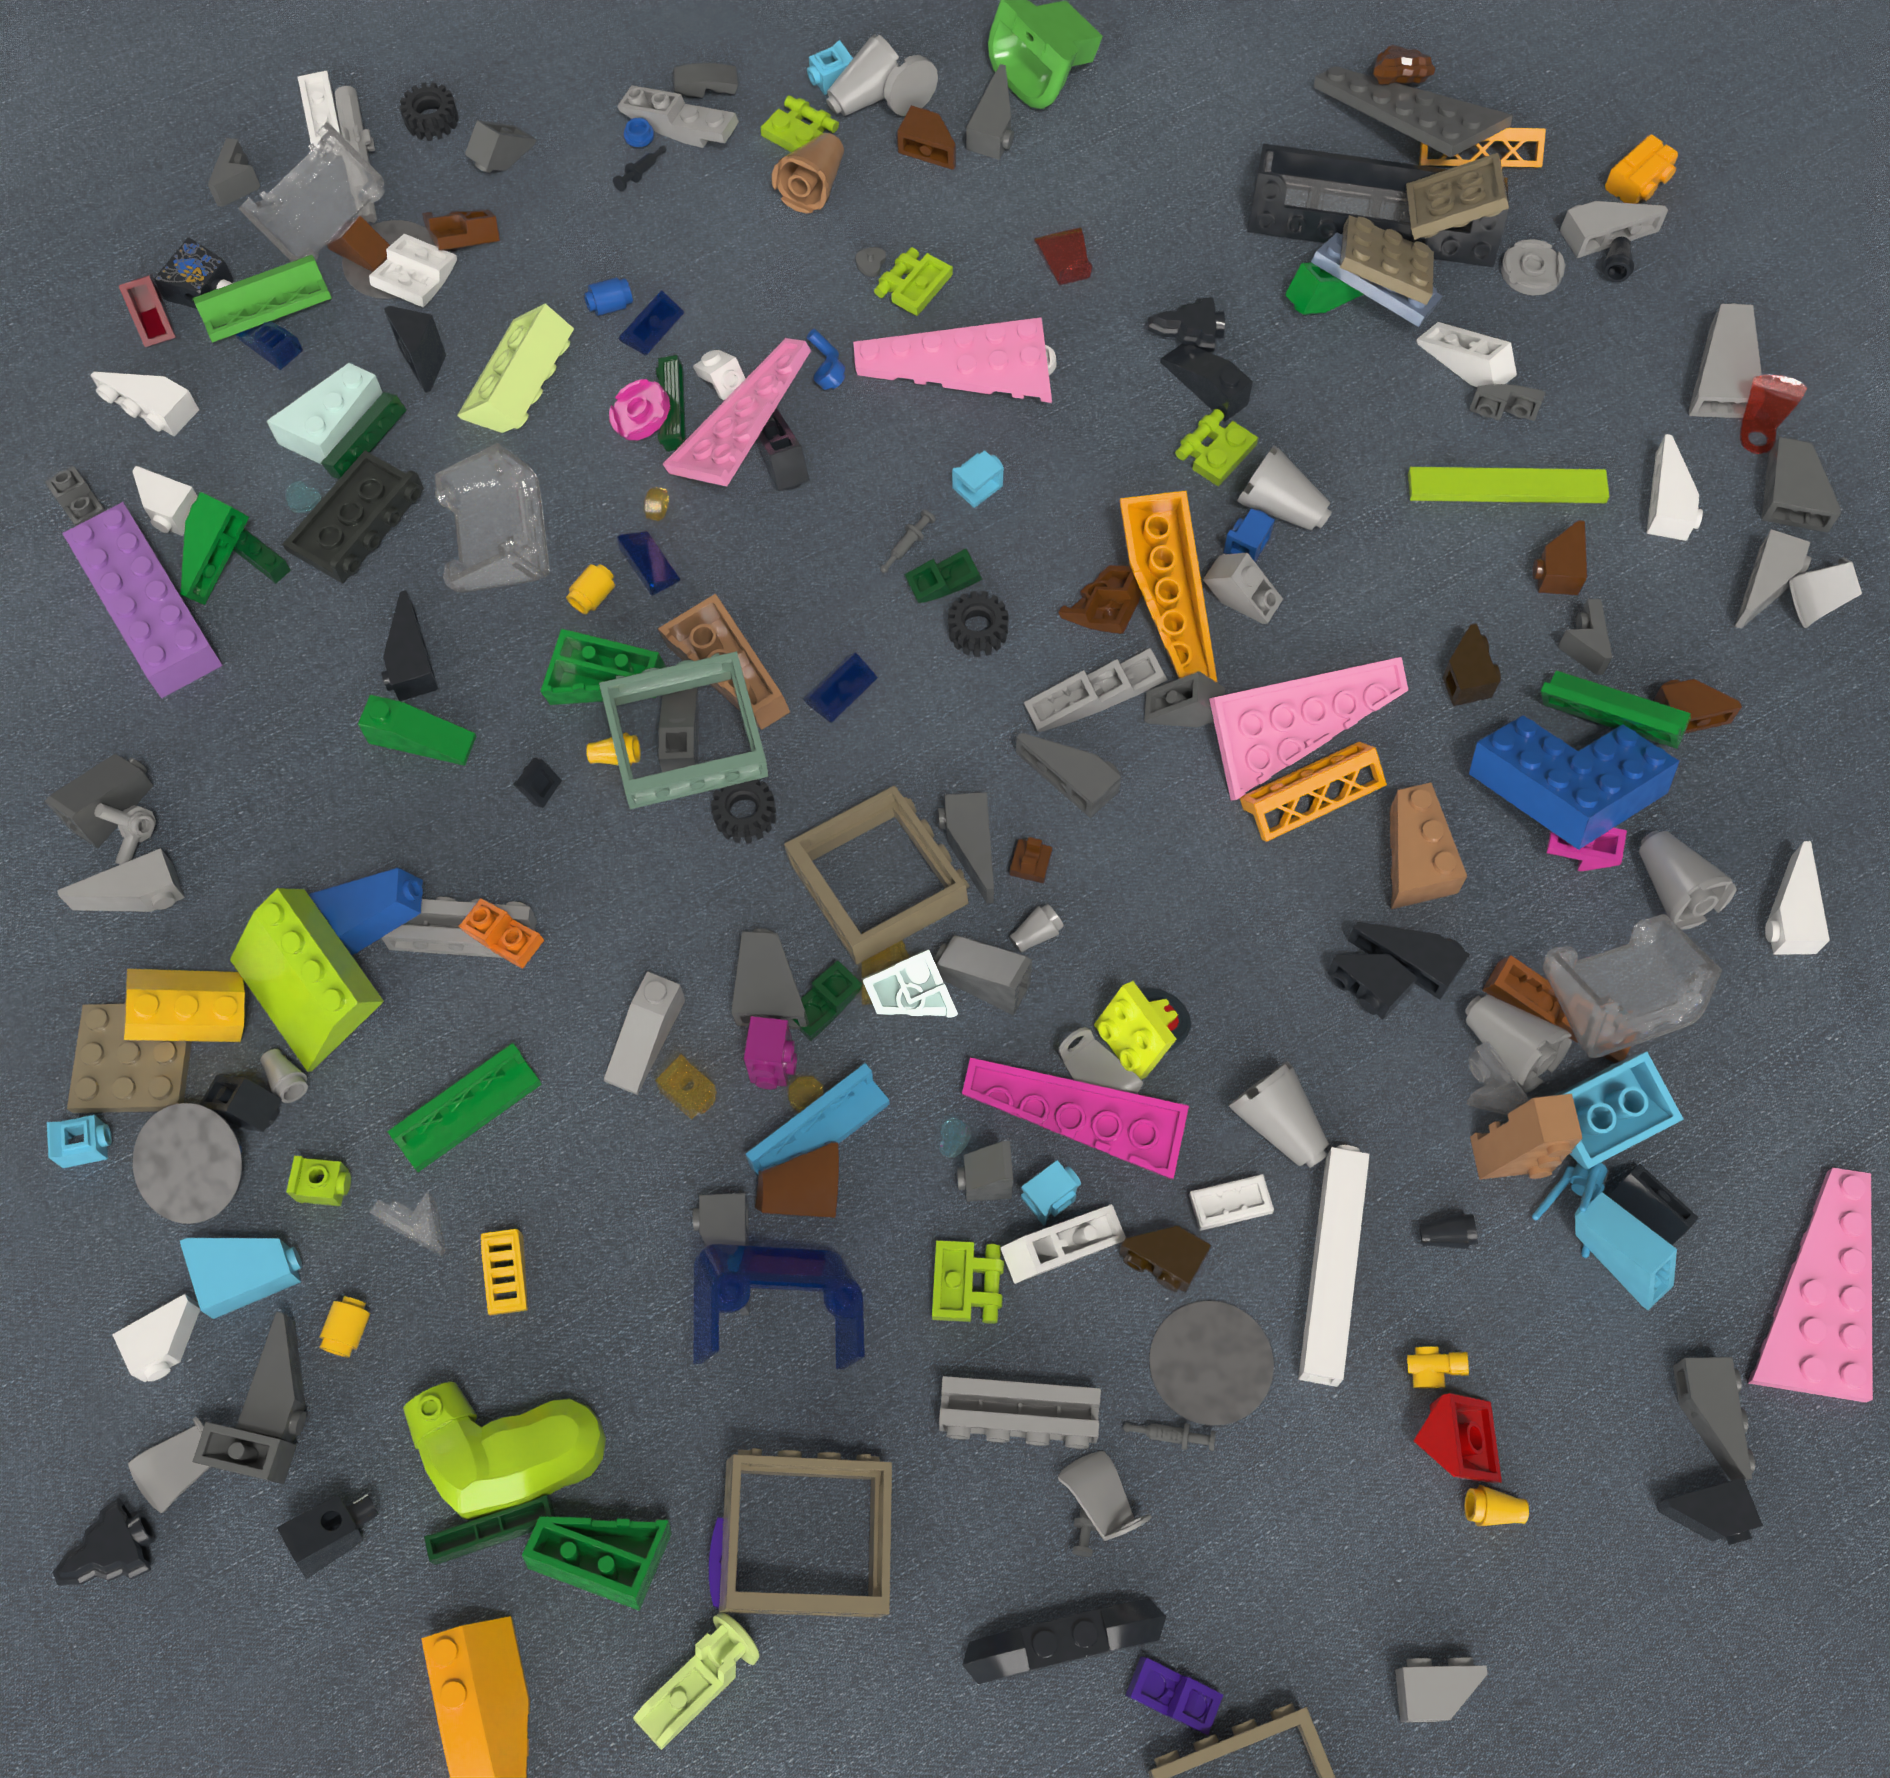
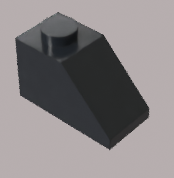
[199,1075,282,1132]
[1656,1477,1763,1545]

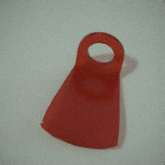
[1034,227,1092,285]
[1740,374,1807,454]

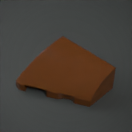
[422,210,500,250]
[1058,565,1142,634]
[755,1141,839,1218]

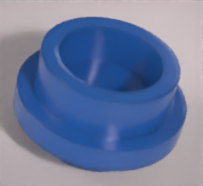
[624,118,654,147]

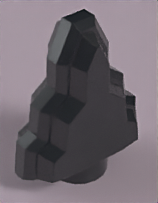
[1148,297,1225,352]
[52,1498,155,1586]

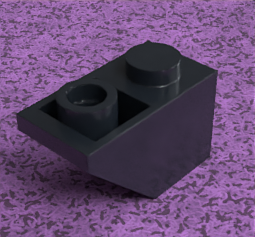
[1327,954,1418,1020]

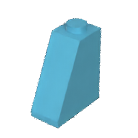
[1575,1192,1677,1310]
[180,1238,303,1319]

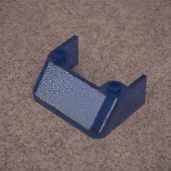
[693,1244,865,1370]

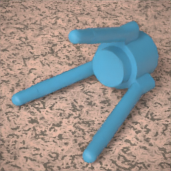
[1532,1162,1608,1258]

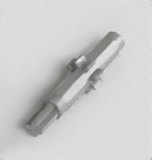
[334,86,377,223]

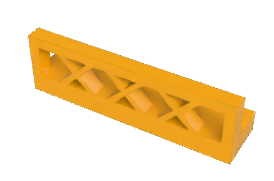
[1417,128,1546,167]
[1240,742,1387,842]

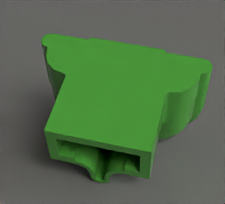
[988,0,1103,109]

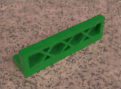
[1541,670,1691,749]
[387,1043,542,1172]

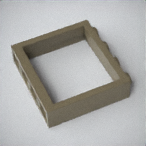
[784,785,970,965]
[719,1448,892,1618]
[1148,1703,1335,1778]

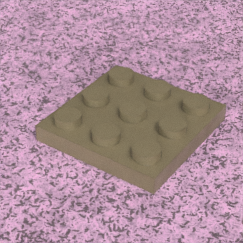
[1406,153,1509,240]
[1340,215,1434,305]
[67,1004,192,1113]

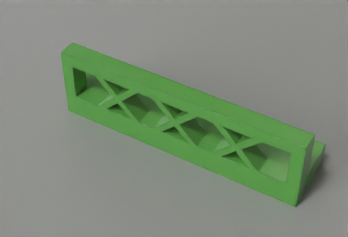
[193,255,332,343]

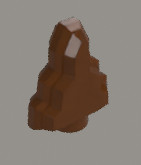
[1373,45,1435,84]

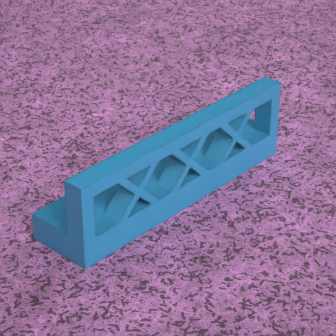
[746,1063,890,1177]

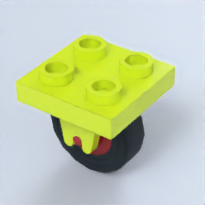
[1094,981,1191,1080]

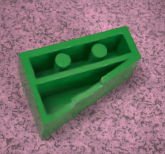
[540,629,666,705]
[522,1517,672,1611]

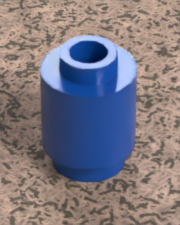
[584,277,633,316]

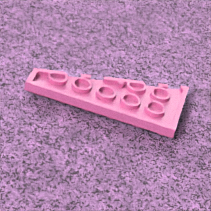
[853,317,1052,403]
[663,338,811,486]
[1209,657,1408,801]
[1748,1168,1873,1403]

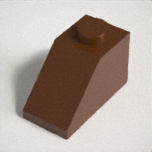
[897,105,956,170]
[1533,520,1587,595]
[1653,679,1742,734]

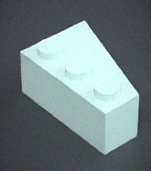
[267,363,383,465]

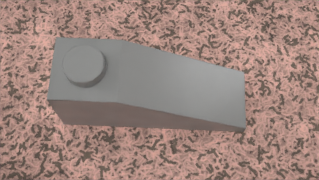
[1560,201,1668,258]
[1735,529,1811,628]
[57,848,185,912]
[604,971,685,1095]

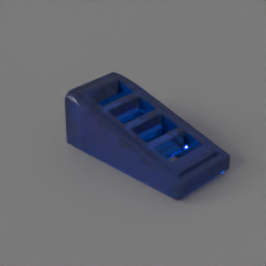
[235,321,303,370]

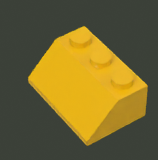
[124,969,245,1042]

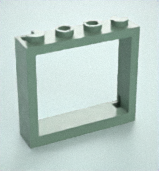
[599,651,768,809]

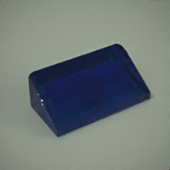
[618,290,685,356]
[616,531,680,596]
[803,652,878,723]

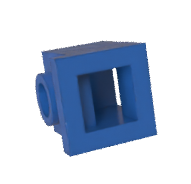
[1223,508,1275,562]

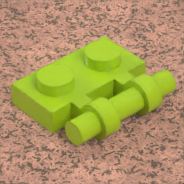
[760,95,839,152]
[874,247,953,316]
[1175,409,1258,487]
[932,1240,1004,1324]

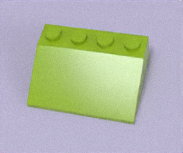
[230,888,384,1072]

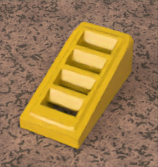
[481,1229,528,1316]

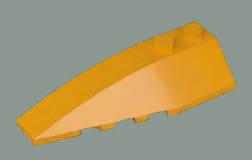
[1120,491,1218,683]
[421,1616,530,1778]

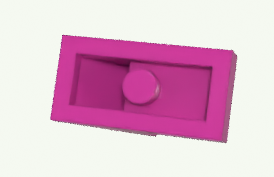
[1546,828,1627,871]

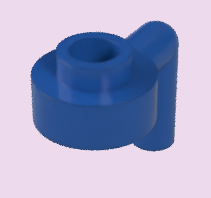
[806,329,845,390]

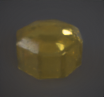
[643,487,669,521]
[789,1076,824,1113]

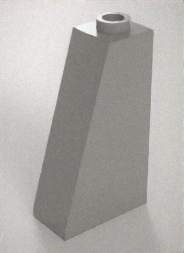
[1689,303,1765,419]

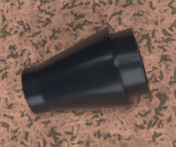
[1602,237,1634,282]
[1419,1211,1478,1249]

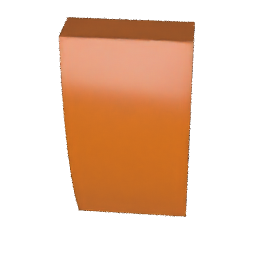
[459,898,544,969]

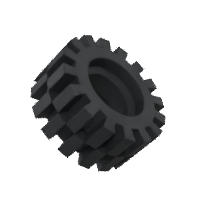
[400,82,459,141]
[948,591,1009,657]
[711,779,776,844]

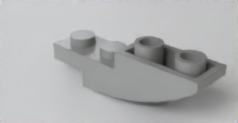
[617,85,739,148]

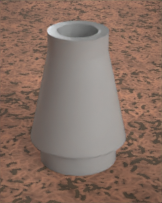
[1009,903,1064,953]
[260,1049,308,1103]

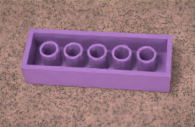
[62,502,223,698]

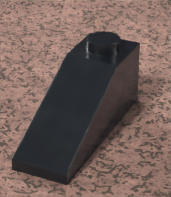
[1160,344,1253,422]
[756,408,810,490]
[381,590,439,701]
[1348,922,1470,1000]

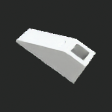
[91,372,199,436]

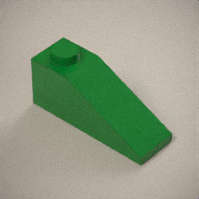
[1285,263,1364,315]
[180,492,249,605]
[358,695,476,766]

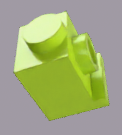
[286,1155,351,1206]

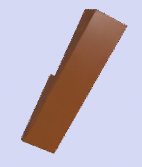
[1482,955,1638,1064]

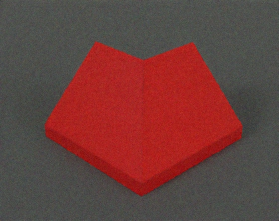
[1413,1393,1502,1483]

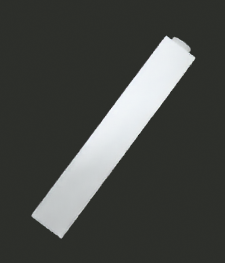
[1298,1145,1369,1387]

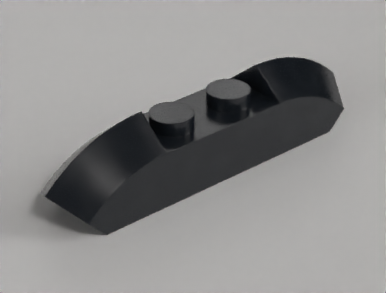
[962,1599,1166,1684]

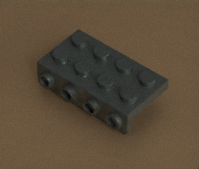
[283,451,424,584]

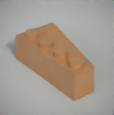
[658,594,790,730]

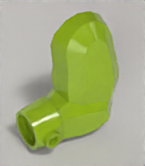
[403,1382,606,1520]

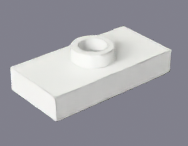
[1189,1174,1274,1231]

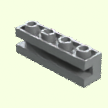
[382,897,537,958]
[939,1376,1101,1449]

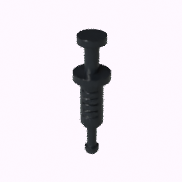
[613,145,666,191]

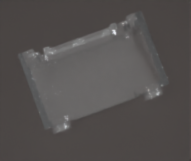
[238,121,385,262]
[435,443,550,593]
[1543,914,1722,1058]

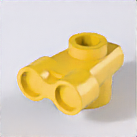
[1407,1347,1469,1388]

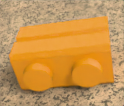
[1605,134,1678,204]

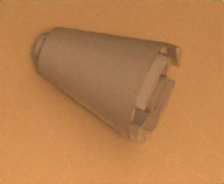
[772,133,844,214]

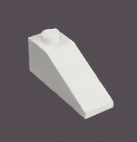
[1417,322,1517,387]
[1647,434,1703,541]
[1765,841,1830,955]
[1000,1204,1126,1284]

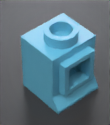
[807,40,853,95]
[952,450,1004,508]
[47,1115,112,1168]
[1021,1160,1081,1226]

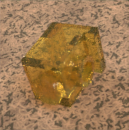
[655,1054,717,1120]

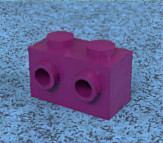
[744,1016,797,1090]

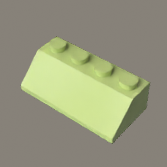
[457,304,574,433]

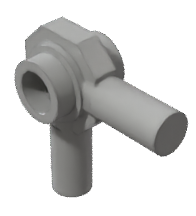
[94,803,156,865]

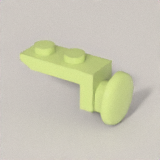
[633,1613,759,1750]

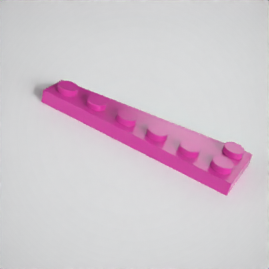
[962,1058,1189,1180]

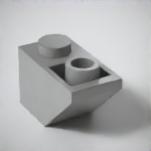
[1203,553,1283,624]
[1395,1658,1487,1722]

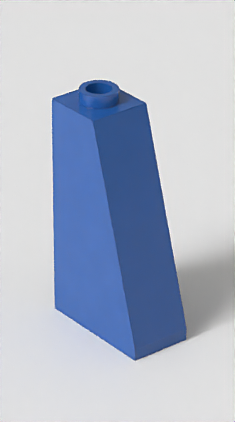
[308,868,423,955]

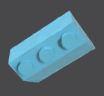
[1553,1052,1684,1169]

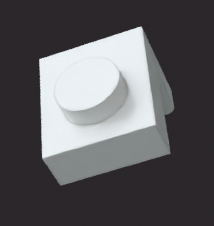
[693,350,746,400]

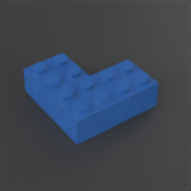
[1469,715,1679,850]

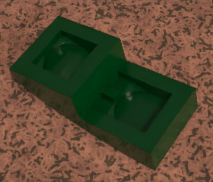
[904,548,983,603]
[792,961,863,1041]

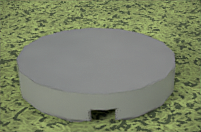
[884,55,938,116]
[1501,239,1566,296]

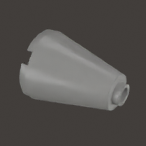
[826,34,899,116]
[1237,445,1332,531]
[1639,831,1736,930]
[1465,995,1572,1093]
[1229,1061,1329,1168]

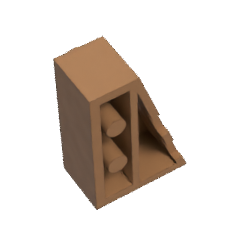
[1390,782,1467,909]
[1470,1094,1583,1180]

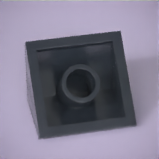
[383,306,446,393]

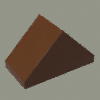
[327,216,390,272]

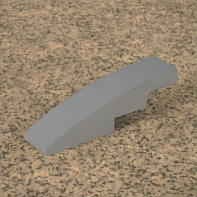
[1024,648,1167,732]

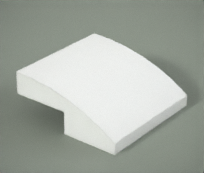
[369,234,457,307]

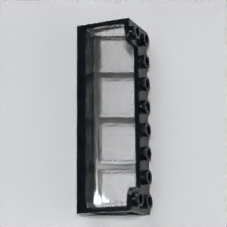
[1248,143,1509,267]

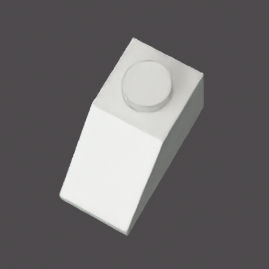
[133,466,198,536]
[112,1294,200,1382]

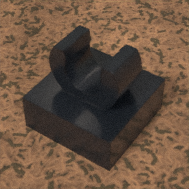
[513,758,562,808]

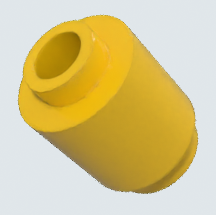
[566,564,615,614]
[319,1296,370,1358]

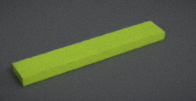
[1408,467,1610,503]

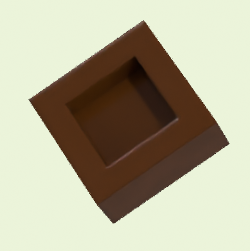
[1010,837,1053,884]

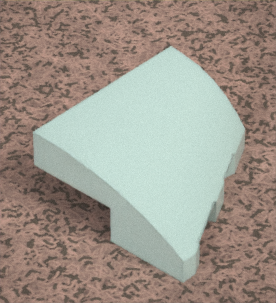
[862,949,958,1017]

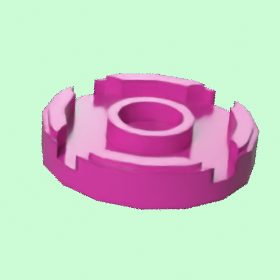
[609,379,670,440]

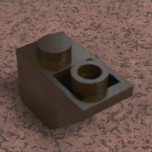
[1442,623,1501,707]
[1119,1226,1212,1293]

